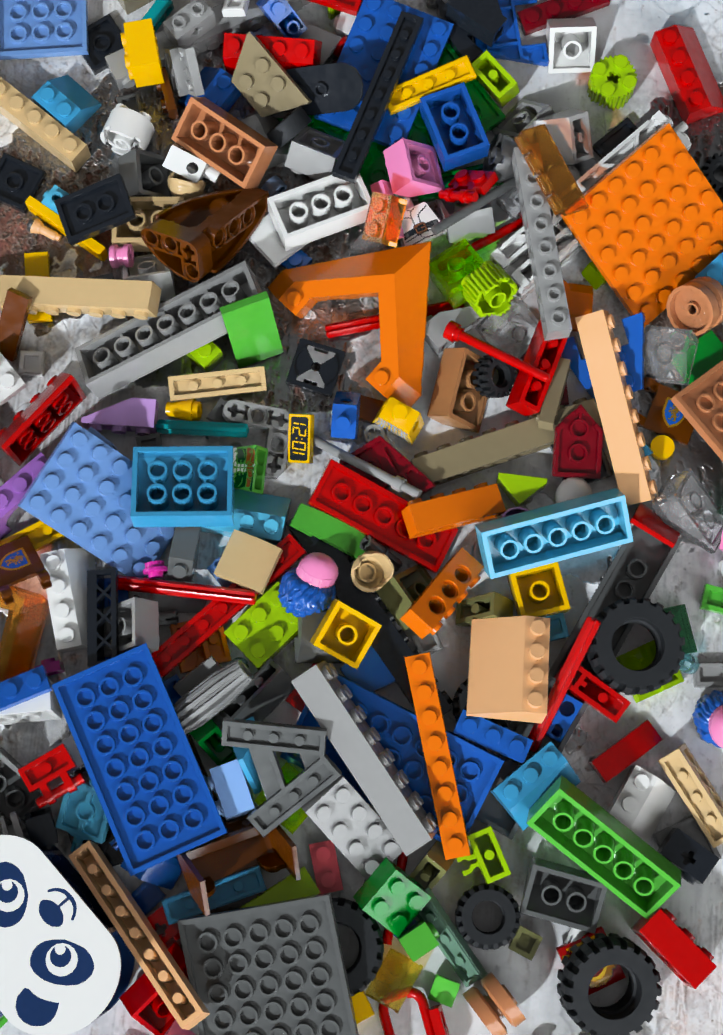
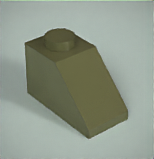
[456,591,514,627]
[409,840,456,890]

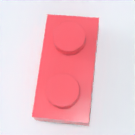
[308,840,344,895]

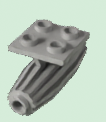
[173,655,254,734]

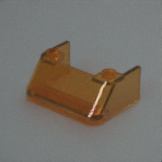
[0,585,49,682]

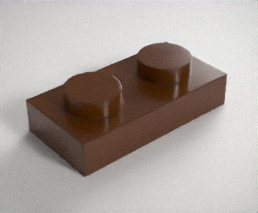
[156,67,179,121]

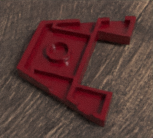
[339,435,436,496]

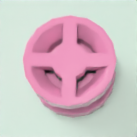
[109,243,134,269]

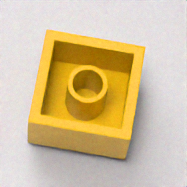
[120,18,164,88]
[507,562,570,617]
[310,598,382,669]

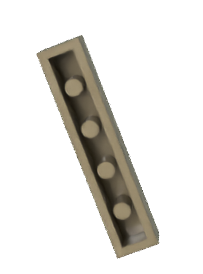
[536,358,571,431]

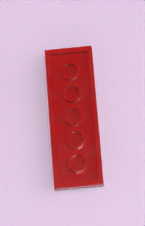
[307,459,459,573]

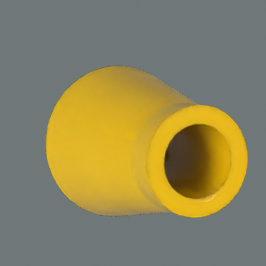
[165,399,203,421]

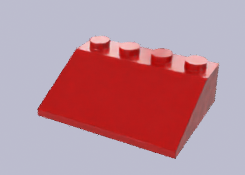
[0,372,86,466]

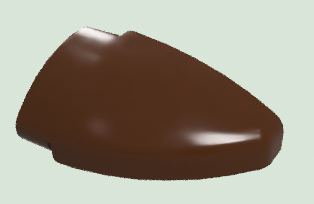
[141,188,269,282]

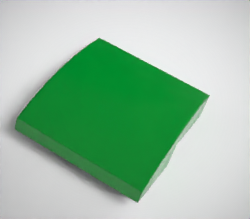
[670,330,723,385]

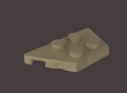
[231,31,312,117]

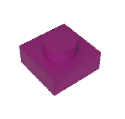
[35,658,65,676]

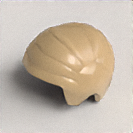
[168,172,206,200]
[351,551,394,592]

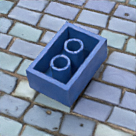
[419,82,490,172]

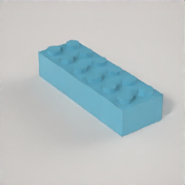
[475,488,633,579]

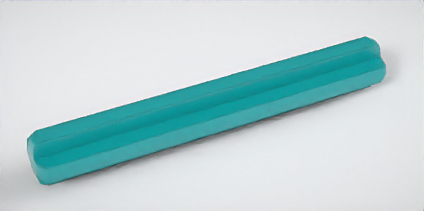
[156,419,249,438]

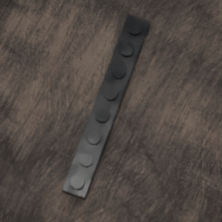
[332,11,424,184]

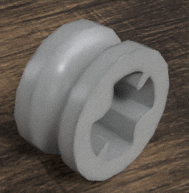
[363,424,385,443]

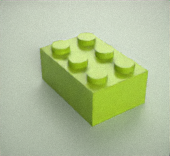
[223,581,298,670]

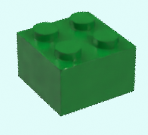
[353,857,432,937]

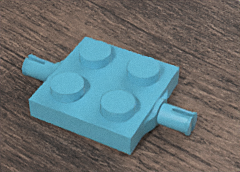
[55,778,109,852]

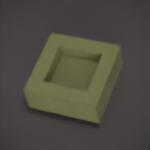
[508,925,543,961]

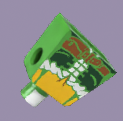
[233,445,268,494]

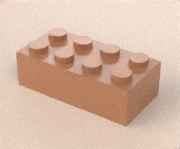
[171,97,278,189]

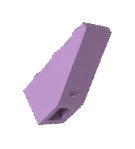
[81,398,159,436]

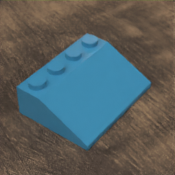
[130,446,234,527]

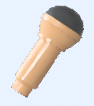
[27,218,62,242]

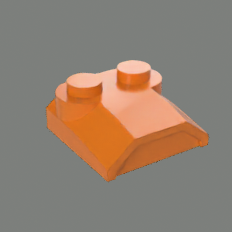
[563,280,593,332]

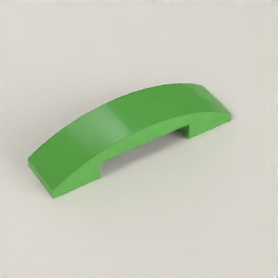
[290,503,366,561]

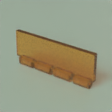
[514,124,589,216]

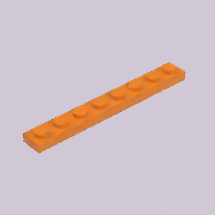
[404,652,471,860]

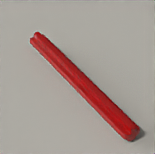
[325,298,465,338]
[118,575,257,605]
[528,616,601,752]

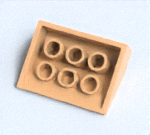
[466,616,550,724]

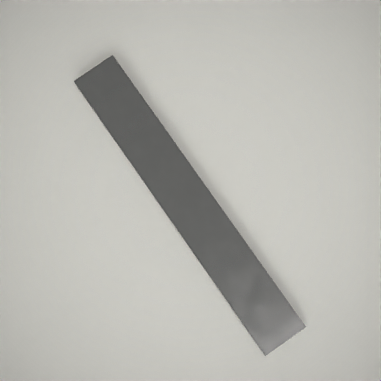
[476,524,682,840]

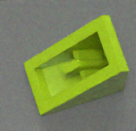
[496,473,547,507]

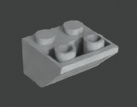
[533,108,593,167]

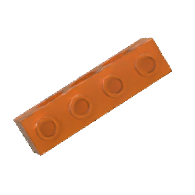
[400,547,484,639]

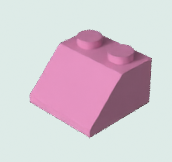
[383,138,445,198]

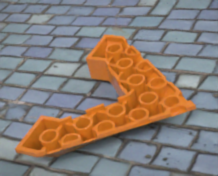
[268,241,432,407]

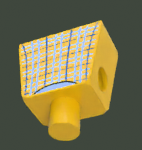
[372,396,424,445]

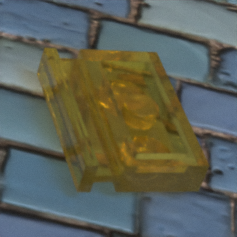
[365,948,423,1013]

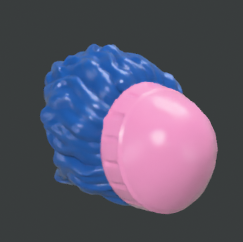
[278,552,339,618]
[692,690,723,748]

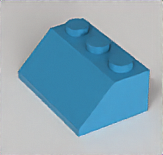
[490,741,581,831]

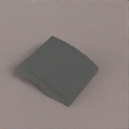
[294,612,343,663]

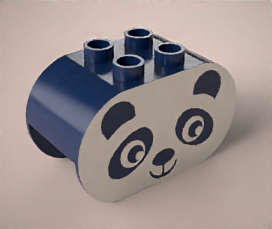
[0,835,135,1035]

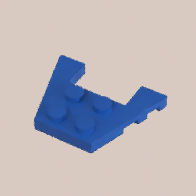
[473,0,549,66]
[561,312,645,404]

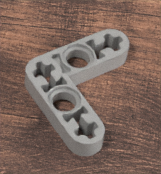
[222,400,290,479]

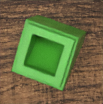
[427,974,461,1008]

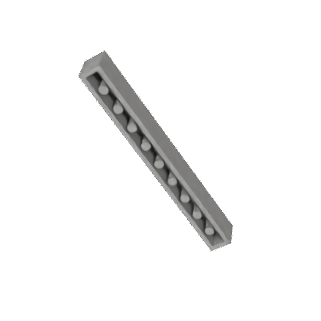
[105,0,313,90]

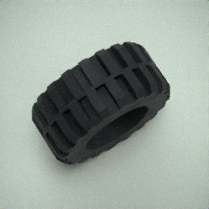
[585,597,685,695]
[332,897,384,997]
[557,933,662,1035]

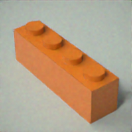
[401,482,506,539]

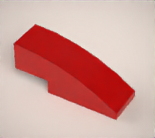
[589,719,663,783]

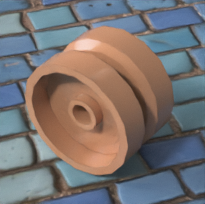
[666,276,723,336]
[462,972,526,1035]

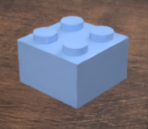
[207,759,258,820]

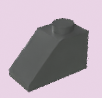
[167,527,201,582]

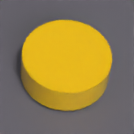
[649,435,675,460]

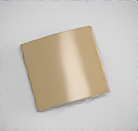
[214,529,283,595]

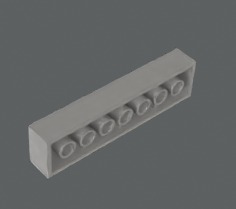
[74,261,262,399]
[291,661,438,856]

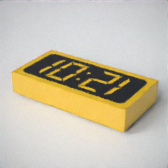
[288,414,314,464]

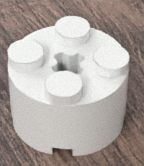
[100,103,155,156]

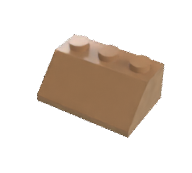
[427,347,495,433]

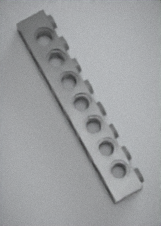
[511,144,572,341]

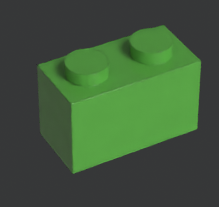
[396,920,440,962]

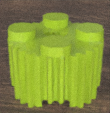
[587,54,637,111]
[461,261,519,318]

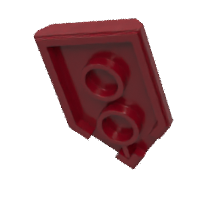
[552,404,603,479]

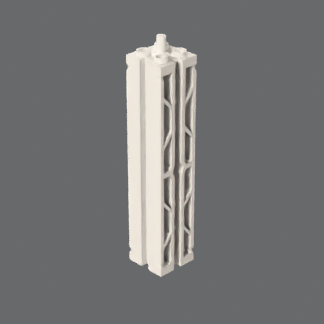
[489,110,692,304]

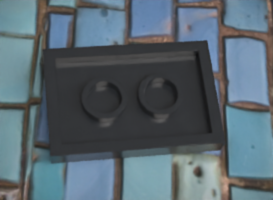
[54,173,137,246]

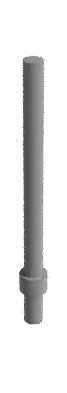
[314,435,422,499]

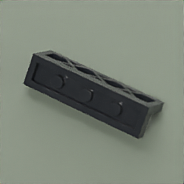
[87,567,119,668]

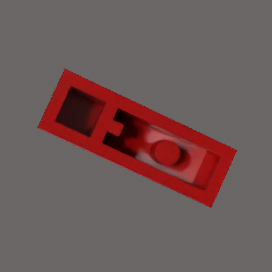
[553,662,631,723]

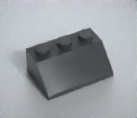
[520,856,607,934]

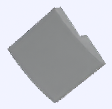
[163,46,204,97]

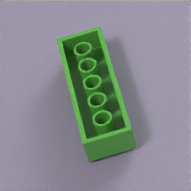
[526,775,681,919]

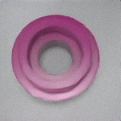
[143,560,168,579]

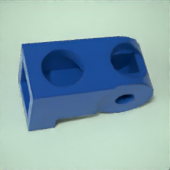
[546,693,583,742]

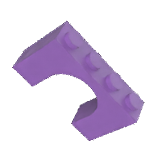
[0,452,48,540]

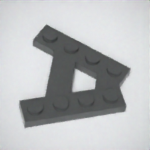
[221,718,342,837]

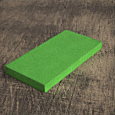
[220,291,284,369]

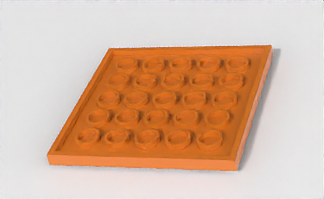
[560,123,723,328]

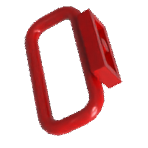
[378,987,449,1035]

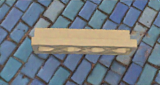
[168,366,267,401]
[658,743,723,848]

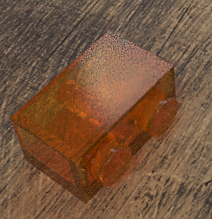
[361,191,407,248]

